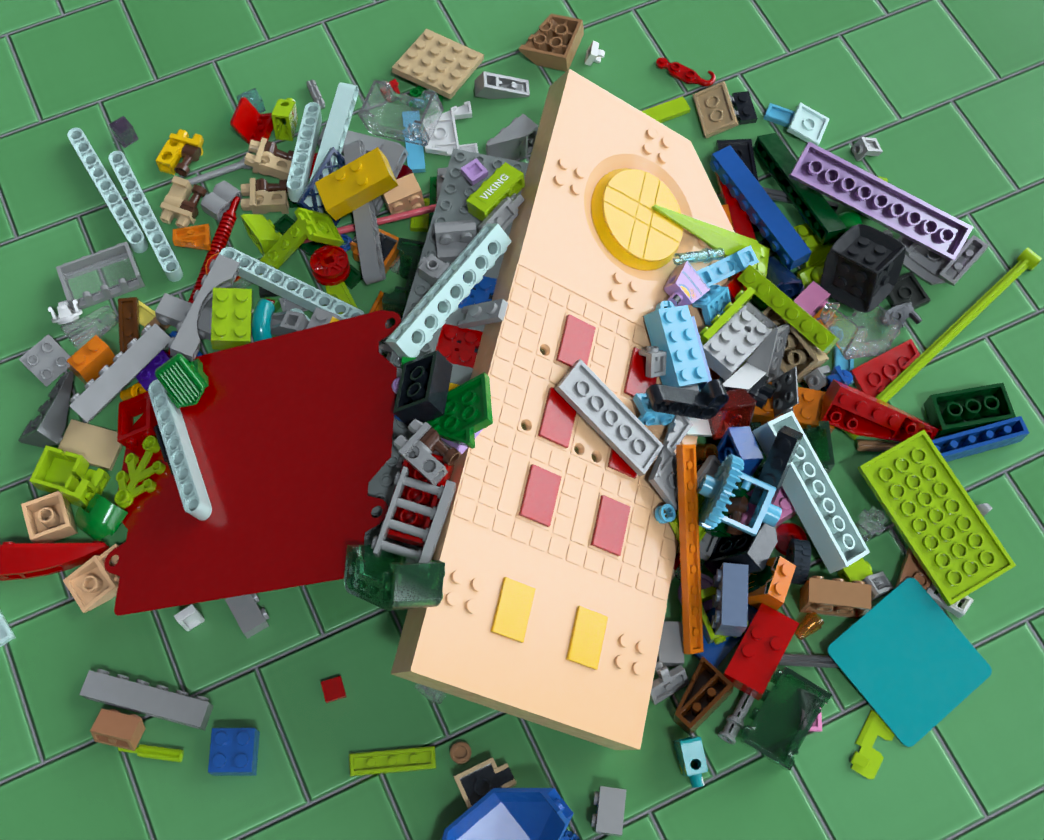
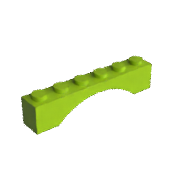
[737,264,839,354]

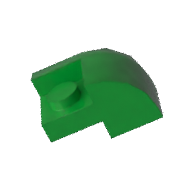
[75,493,128,541]

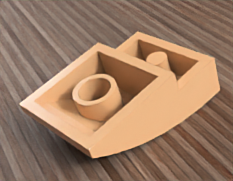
[63,544,120,613]

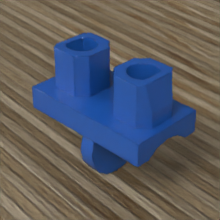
[821,365,853,392]

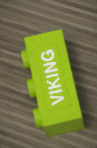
[466,162,525,221]

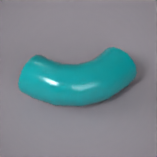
[251,299,275,342]

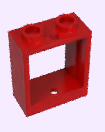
[117,391,158,450]

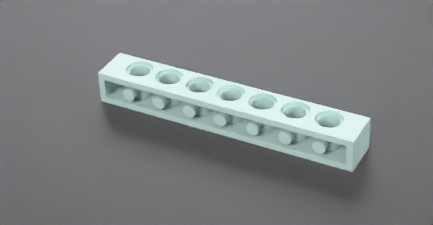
[385,223,512,359]

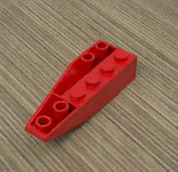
[821,379,939,442]
[0,541,109,581]

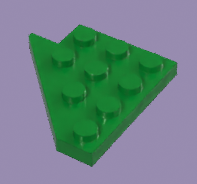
[423,372,493,449]

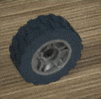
[785,538,811,585]

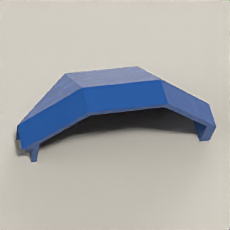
[442,788,574,840]

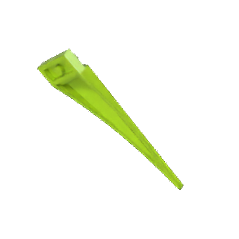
[652,205,770,278]

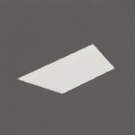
[723,362,766,389]

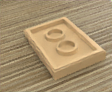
[692,81,739,139]
[58,419,123,471]

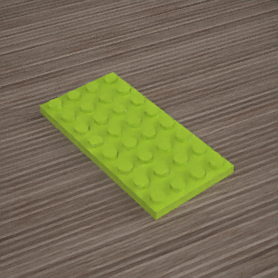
[857,430,1016,606]

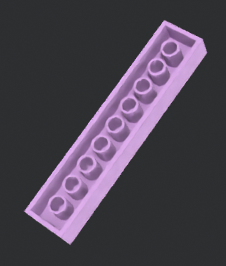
[788,142,973,261]

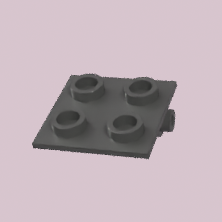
[772,367,799,417]

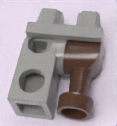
[393,419,461,486]

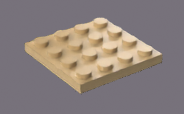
[392,29,484,99]

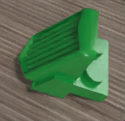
[155,353,209,408]

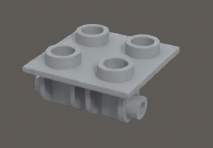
[19,334,71,387]

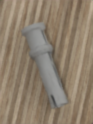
[718,693,755,745]

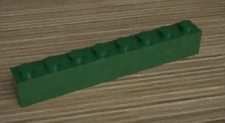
[753,133,847,245]

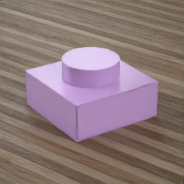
[461,158,488,186]

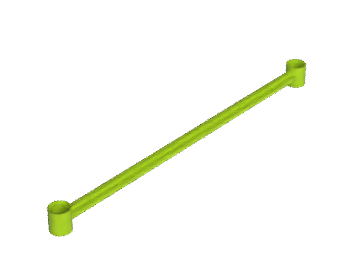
[842,247,1042,440]

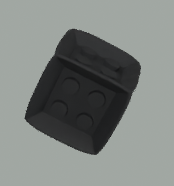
[821,224,906,313]

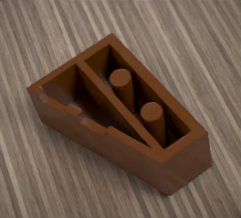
[674,656,734,736]

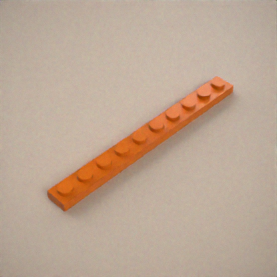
[676,444,704,654]

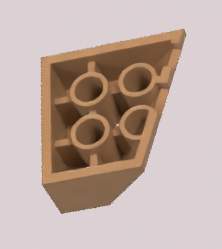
[519,14,584,71]

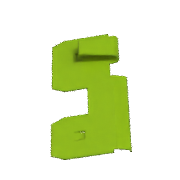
[850,710,894,779]

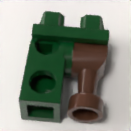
[704,482,751,538]

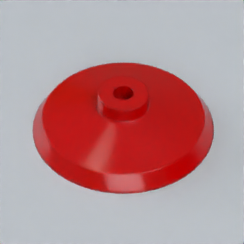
[775,523,807,556]

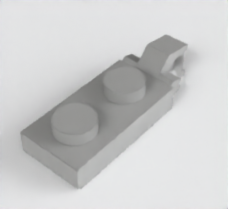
[478,193,525,231]

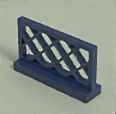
[297,147,346,226]

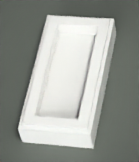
[174,604,205,632]

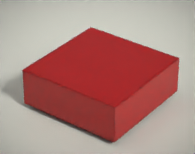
[321,676,347,703]

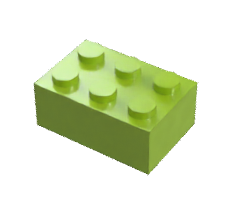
[211,288,252,350]

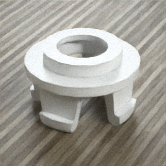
[48,299,83,325]

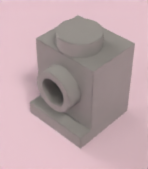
[418,254,450,285]

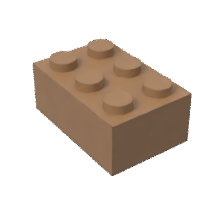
[799,576,871,619]

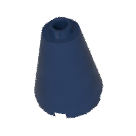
[767,257,804,299]

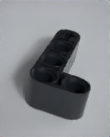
[646,379,729,420]

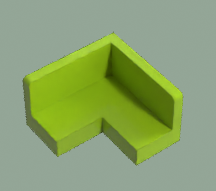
[59,468,111,509]

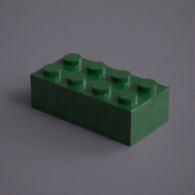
[923,383,1016,438]

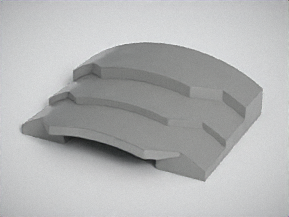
[897,235,989,286]

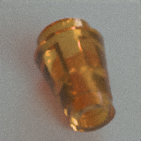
[794,611,824,641]

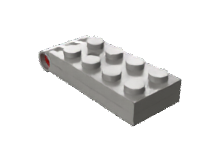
[703,302,778,381]

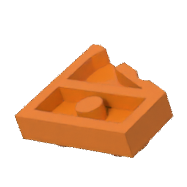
[172,224,211,250]

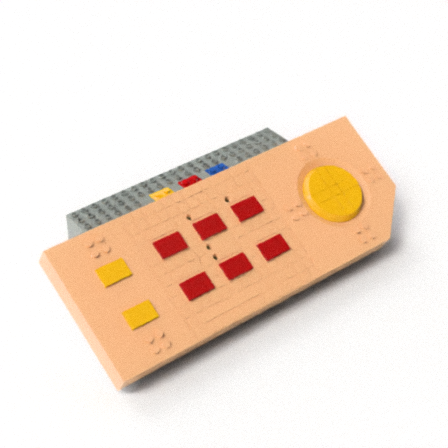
[348,69,734,750]

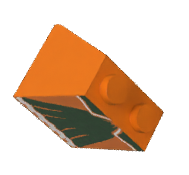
[748,556,796,611]

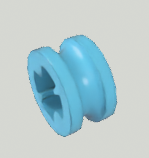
[655,504,676,524]

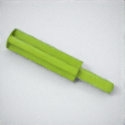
[118,744,184,763]

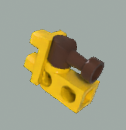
[155,129,204,177]

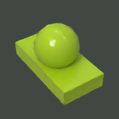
[797,257,826,290]

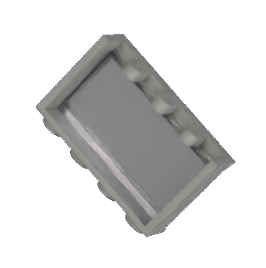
[56,242,145,310]

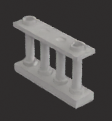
[371,466,456,573]

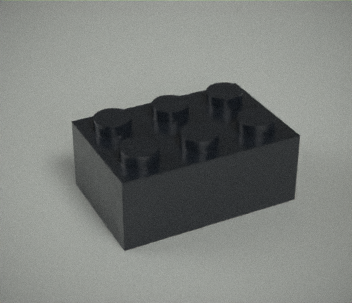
[393,350,453,426]

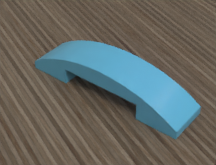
[696,245,759,287]

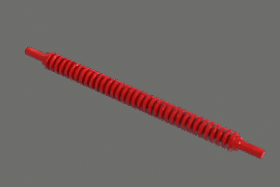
[168,196,240,357]

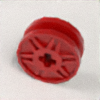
[310,245,351,286]

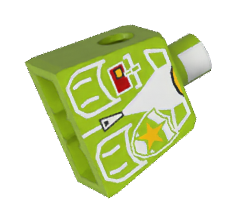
[271,98,298,141]

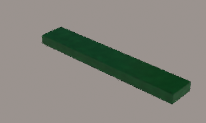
[273,214,363,290]

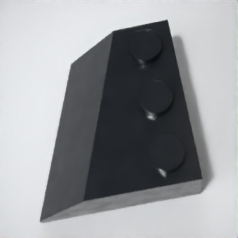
[704,520,778,575]

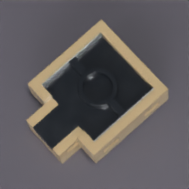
[454,757,516,809]

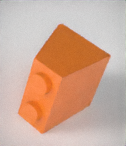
[66,335,115,385]

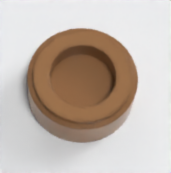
[450,742,472,764]

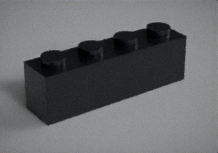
[749,426,803,506]

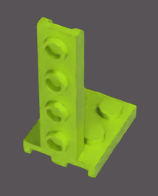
[259,207,344,275]

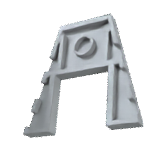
[648,415,721,510]

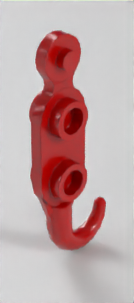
[656,57,716,87]

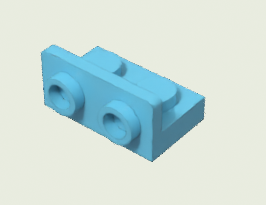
[692,285,731,326]
[633,393,675,426]

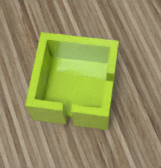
[29,445,90,493]

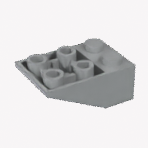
[486,114,538,160]

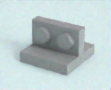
[434,220,476,262]

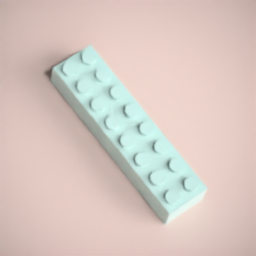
[752,411,870,574]

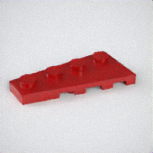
[850,339,920,397]

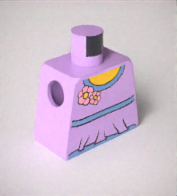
[664,261,710,307]

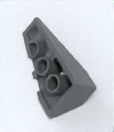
[18,371,74,448]

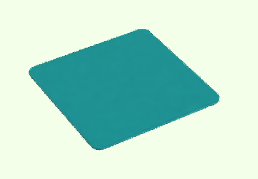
[827,578,992,747]

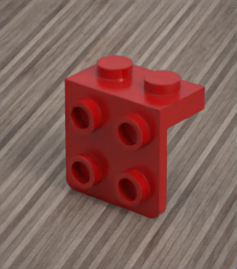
[230,97,274,145]

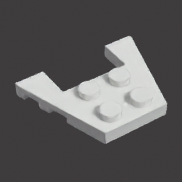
[421,101,479,156]

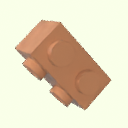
[90,709,146,751]

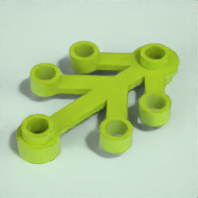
[114,435,166,508]

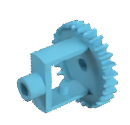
[697,454,782,536]

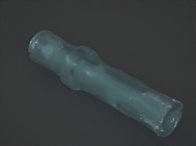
[673,248,725,266]

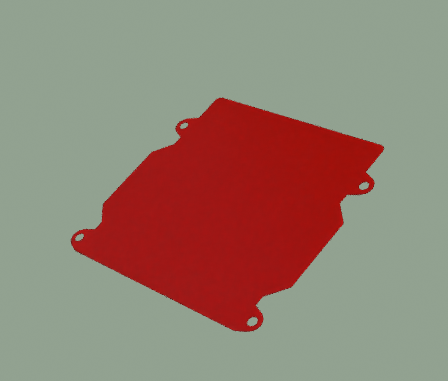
[104,310,401,616]

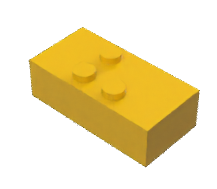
[315,147,399,221]

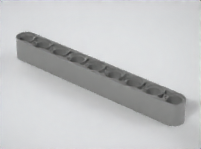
[343,139,386,285]

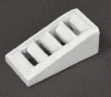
[927,583,974,619]

